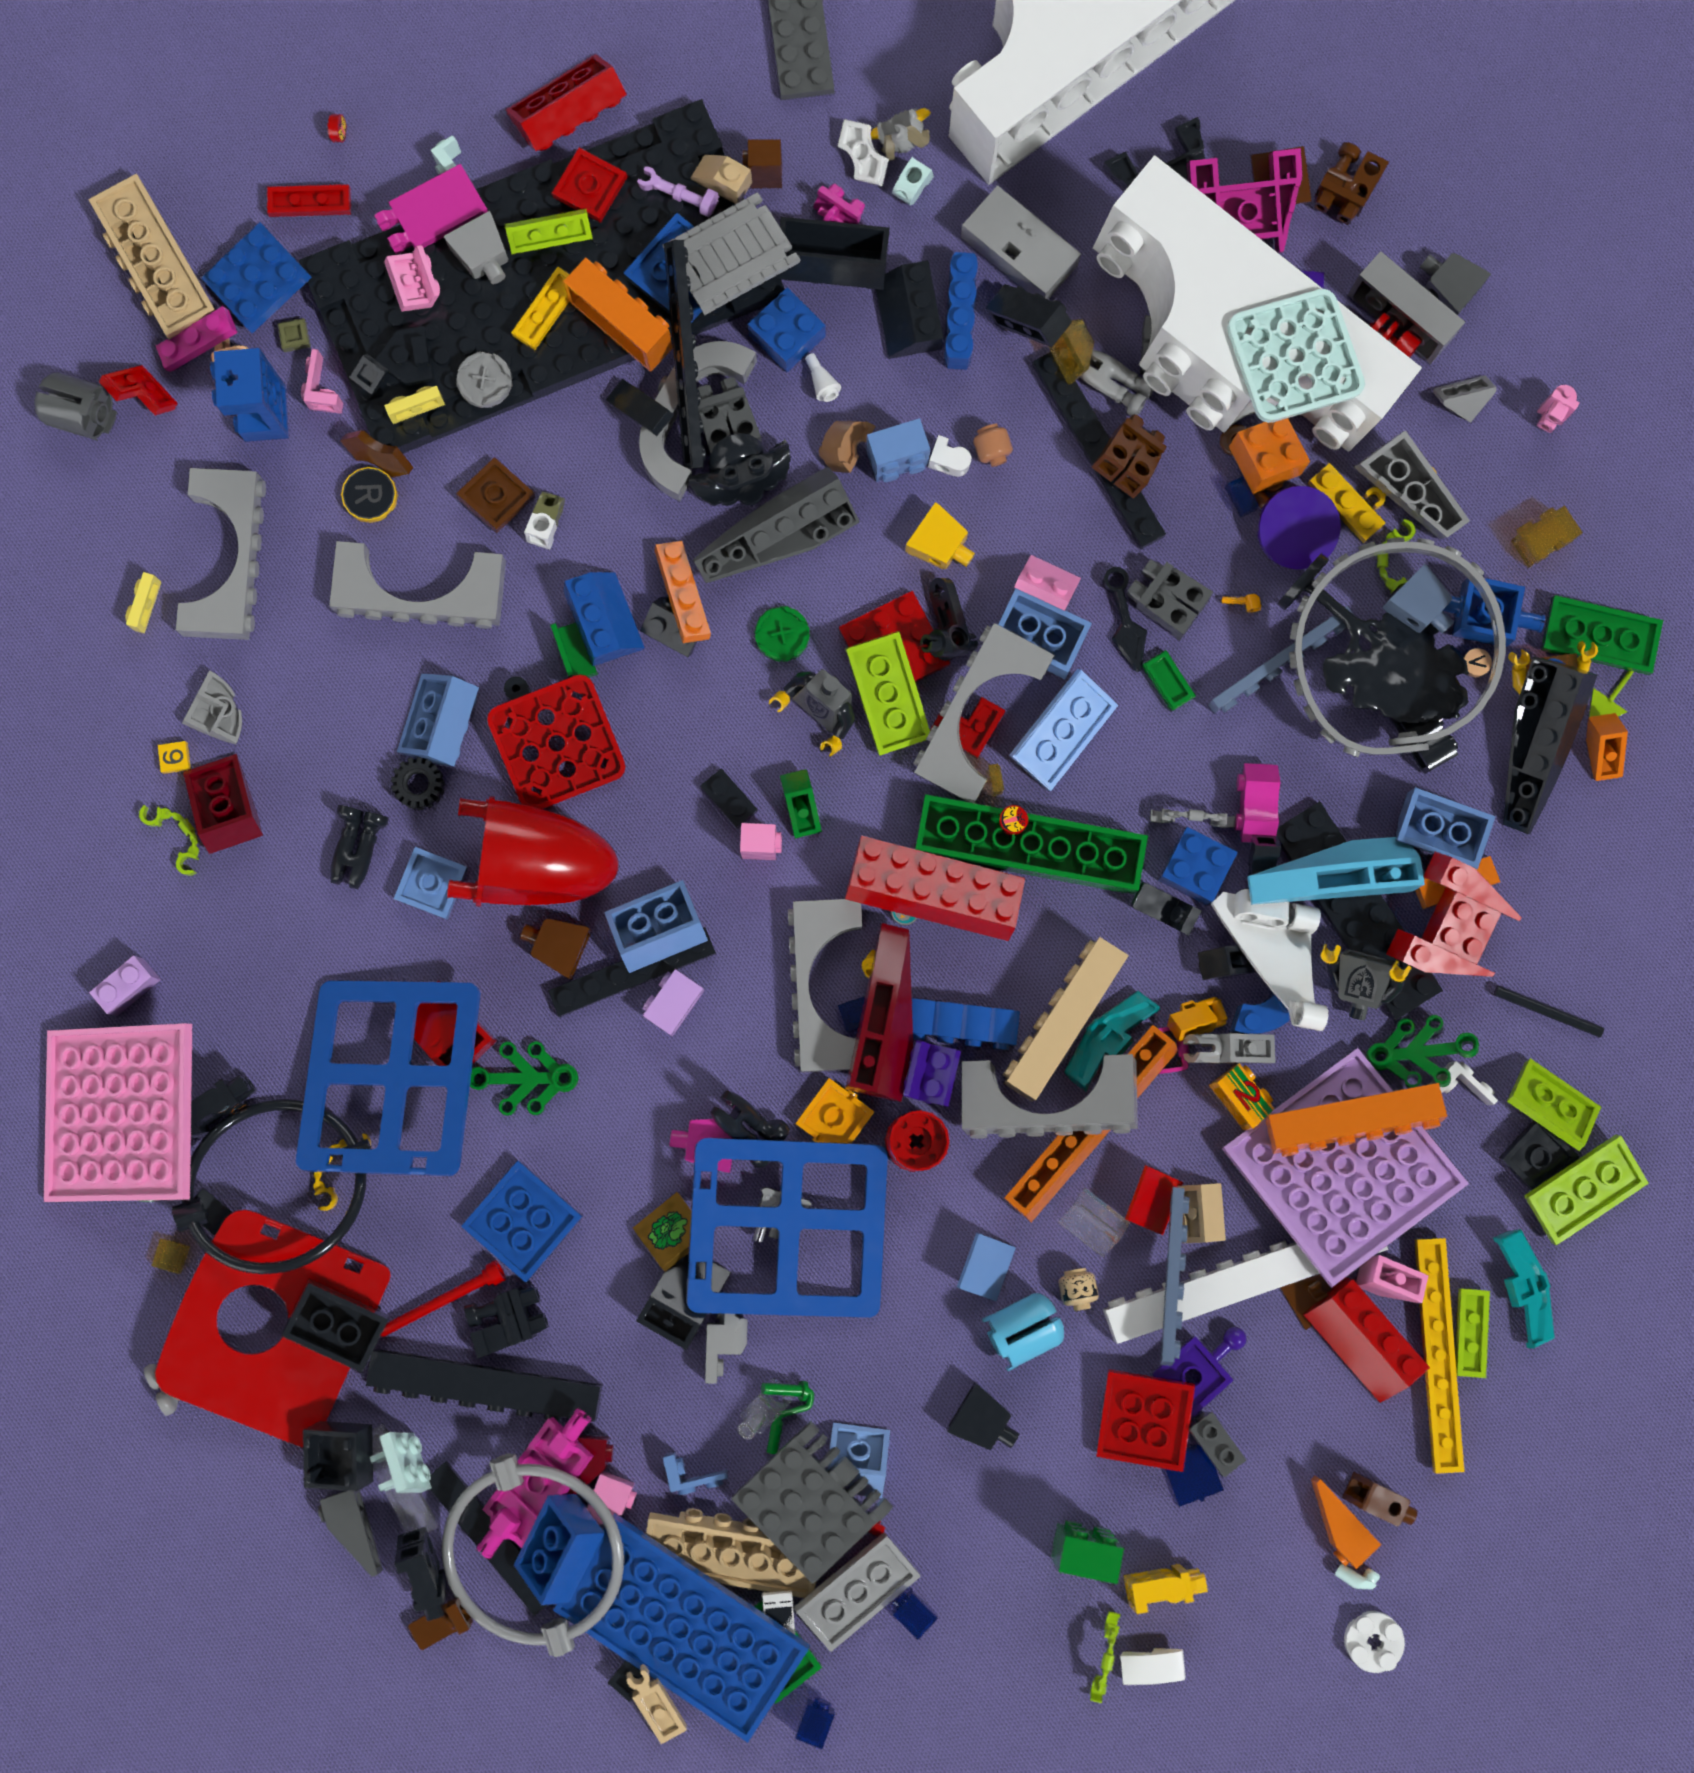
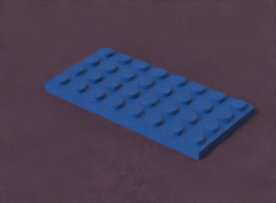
[553,1513,810,1743]

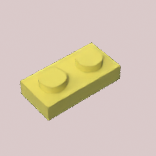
[384,386,445,424]
[125,572,161,634]

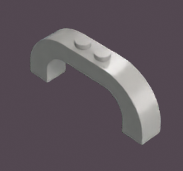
[639,341,757,502]

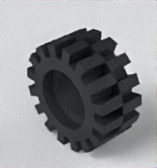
[391,757,445,810]

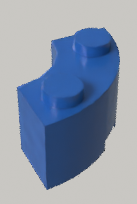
[1229,991,1290,1034]

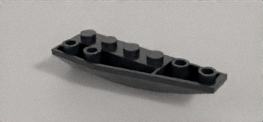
[1503,656,1597,834]

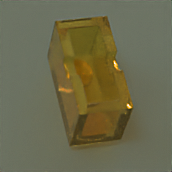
[1511,506,1583,568]

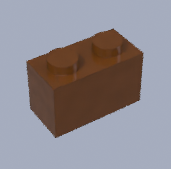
[743,139,782,189]

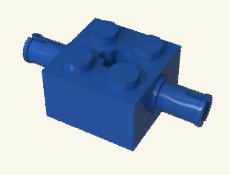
[1443,578,1545,647]

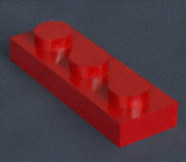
[267,184,351,217]

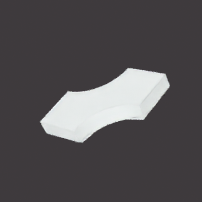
[837,119,889,186]

